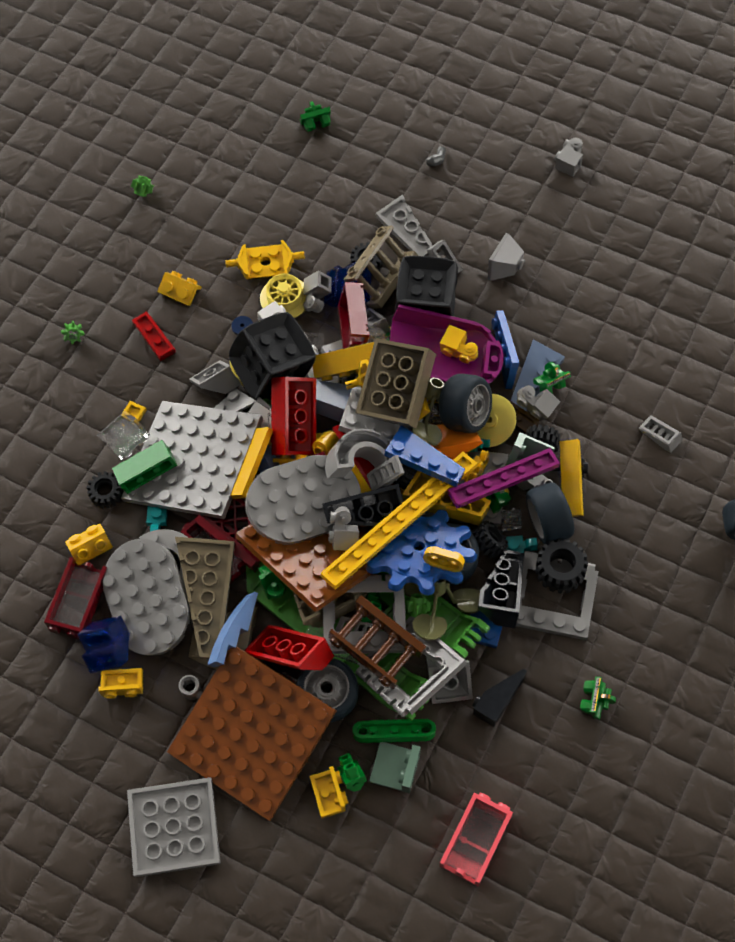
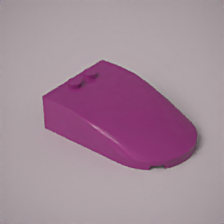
[389,304,504,384]

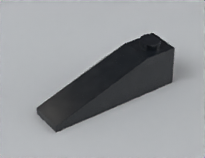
[322,484,403,527]
[478,550,524,628]

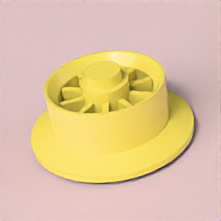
[260,273,306,318]
[478,394,516,447]

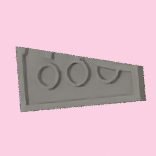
[376,195,433,257]

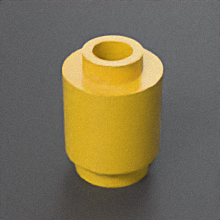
[312,431,339,456]

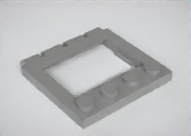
[516,551,599,641]
[323,574,406,654]
[355,616,467,717]

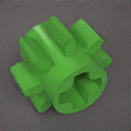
[131,176,154,197]
[61,320,84,345]
[405,593,431,617]

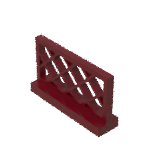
[194,499,261,573]

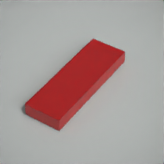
[132,311,176,361]

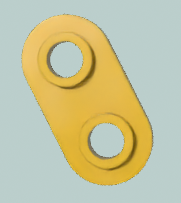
[423,546,465,572]

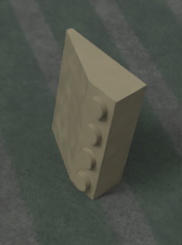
[355,338,436,429]

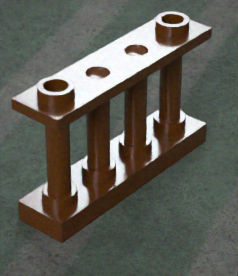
[328,595,426,690]

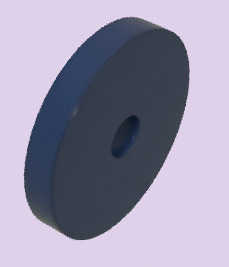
[231,316,253,335]

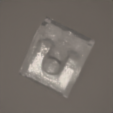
[97,411,150,460]

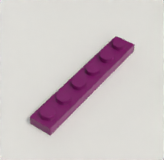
[447,448,560,509]

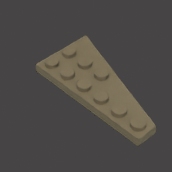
[175,537,235,660]

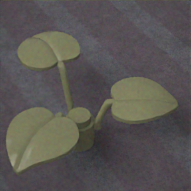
[411,377,444,446]
[404,579,480,641]

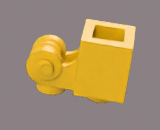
[440,325,478,364]

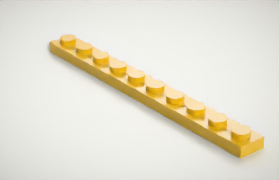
[321,452,477,590]

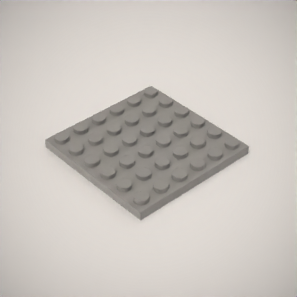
[121,401,263,519]

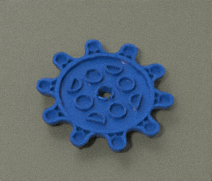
[366,510,477,595]

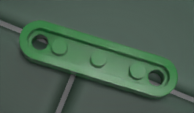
[352,719,436,743]

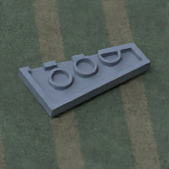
[511,339,565,412]

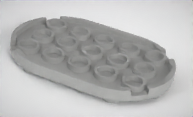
[245,455,361,545]
[103,539,191,656]

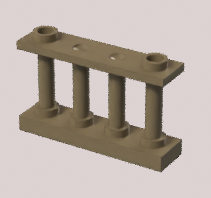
[344,225,418,309]

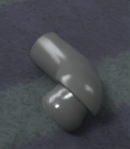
[426,146,446,167]

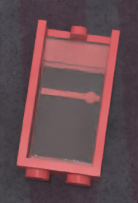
[440,793,513,887]

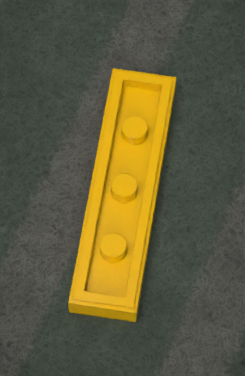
[230,427,273,499]
[559,439,584,517]

